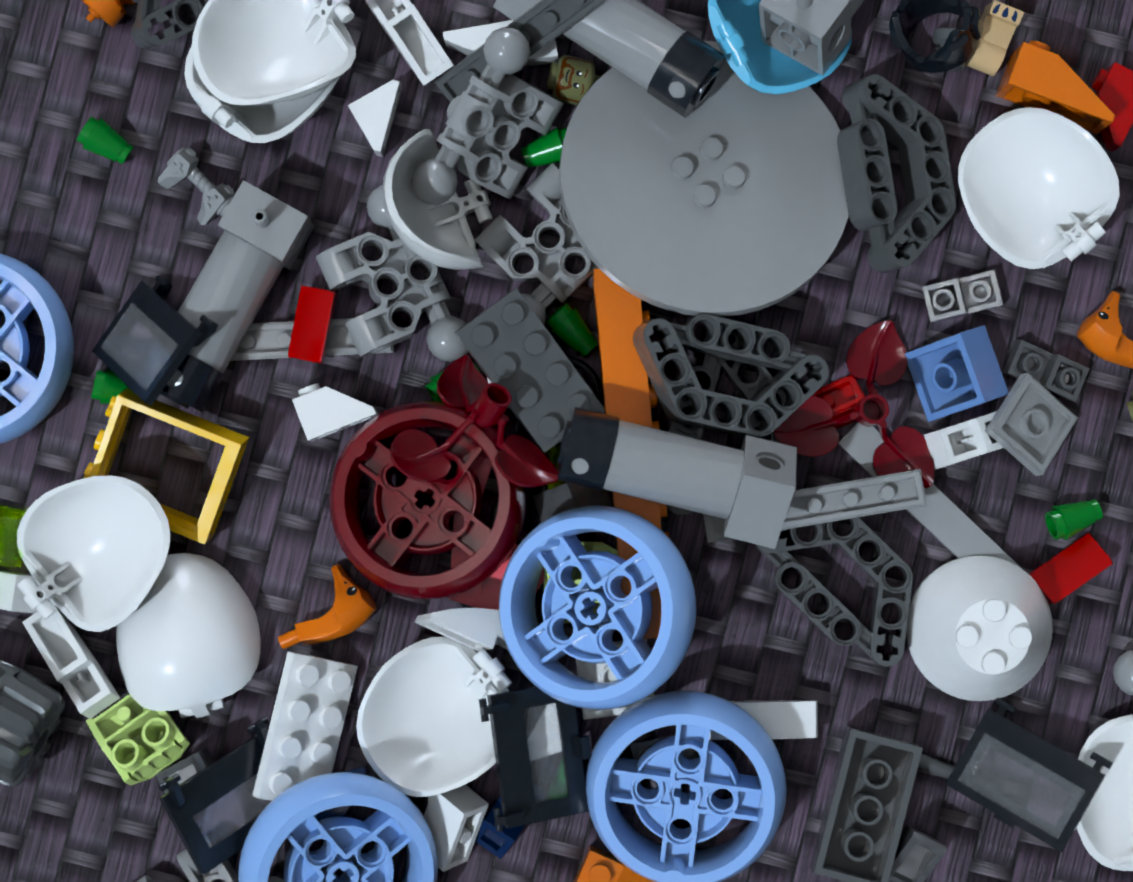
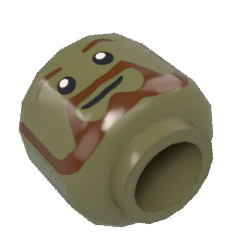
[546,55,601,106]

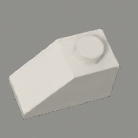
[292,383,378,442]
[424,784,489,872]

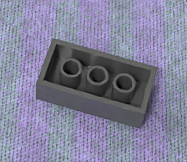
[454,288,605,453]
[810,725,923,882]

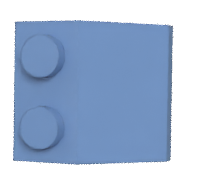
[905,325,1009,422]

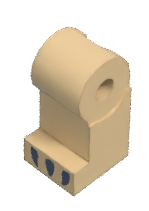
[966,0,1024,77]

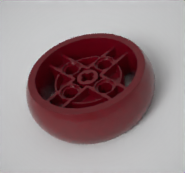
[329,401,526,600]

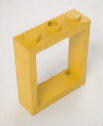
[83,388,250,545]

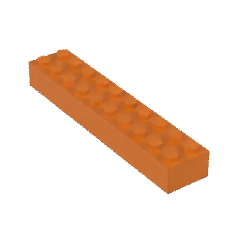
[593,268,669,639]

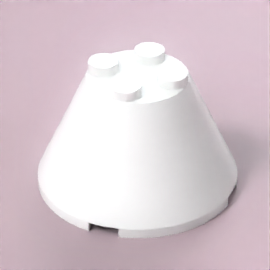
[906,556,1053,701]

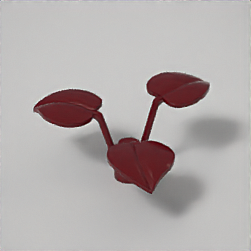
[773,320,934,488]
[390,354,558,487]

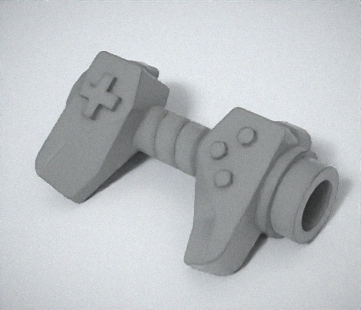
[158,147,234,225]

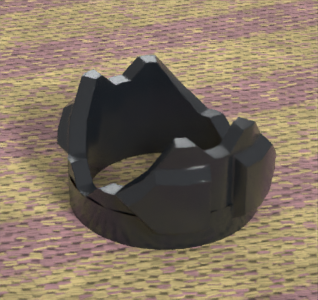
[889,0,984,73]

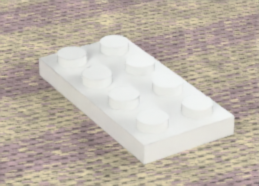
[252,651,358,801]

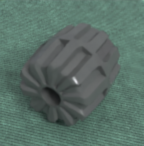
[0,660,65,787]

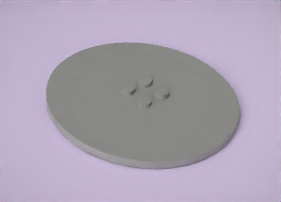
[559,41,849,317]

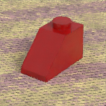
[1091,62,1133,152]

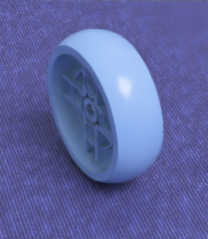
[0,254,74,444]
[499,505,696,709]
[586,691,787,882]
[238,772,438,882]

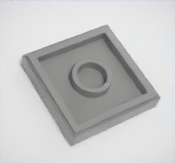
[985,373,1078,476]

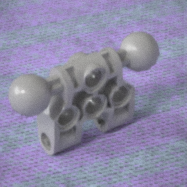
[411,27,564,205]
[474,163,598,326]
[315,185,468,362]

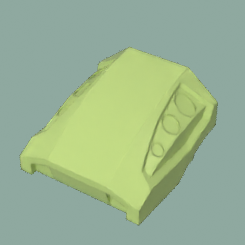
[86,694,190,786]

